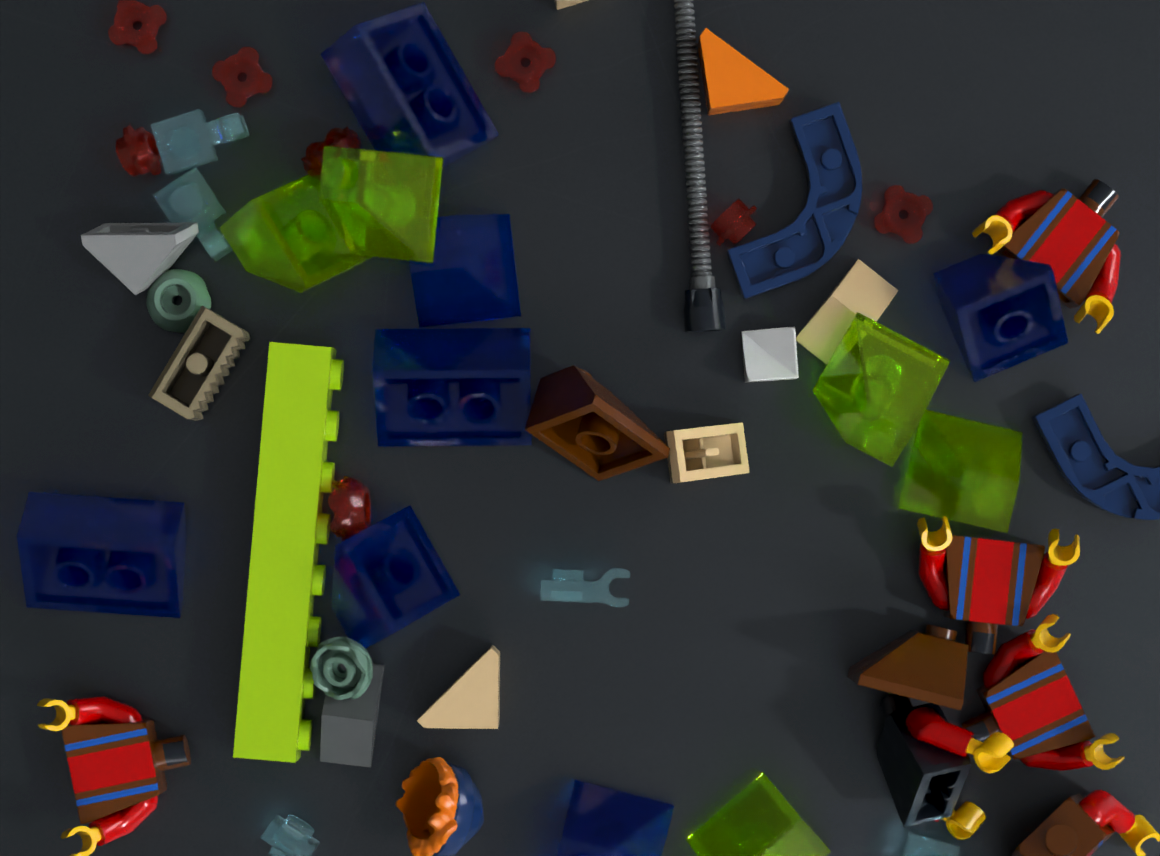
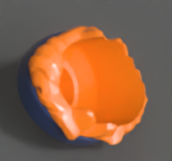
[395,757,484,856]

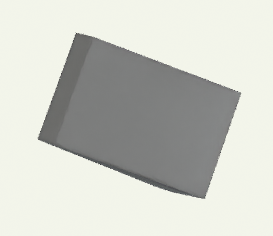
[81,222,199,296]

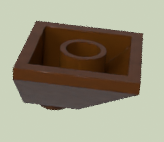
[525,365,670,481]
[847,624,969,710]

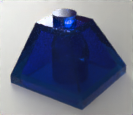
[405,214,521,328]
[933,254,1069,382]
[331,505,460,648]
[555,779,674,856]

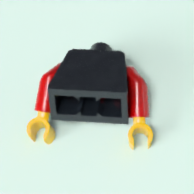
[876,694,1014,840]

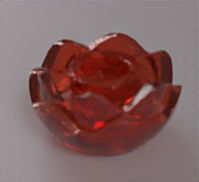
[301,126,362,182]
[328,476,371,541]

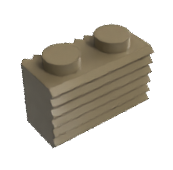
[148,306,251,421]

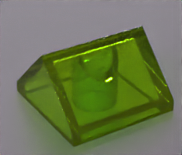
[686,772,831,856]

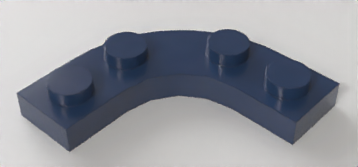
[727,102,862,300]
[1032,394,1160,520]

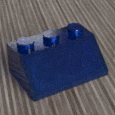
[321,2,499,188]
[372,328,532,447]
[17,492,187,618]

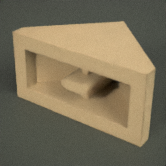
[796,259,898,371]
[664,422,750,483]
[417,645,500,729]

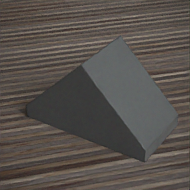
[320,663,384,768]

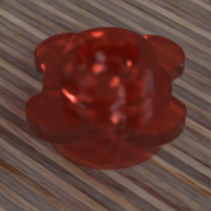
[108,0,167,54]
[495,32,556,93]
[212,47,273,107]
[116,125,162,177]
[874,185,933,244]
[710,198,758,246]

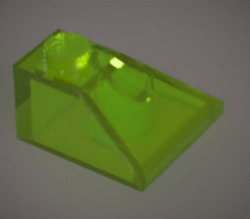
[319,146,443,263]
[219,169,375,293]
[812,312,950,467]
[898,409,1022,533]

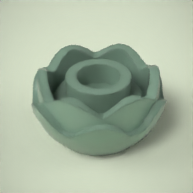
[146,269,211,333]
[310,637,373,700]

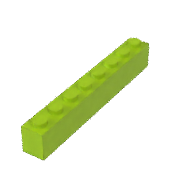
[233,342,344,763]

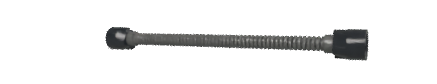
[673,0,726,333]

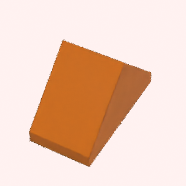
[697,28,789,115]

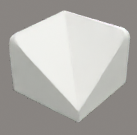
[741,326,799,383]

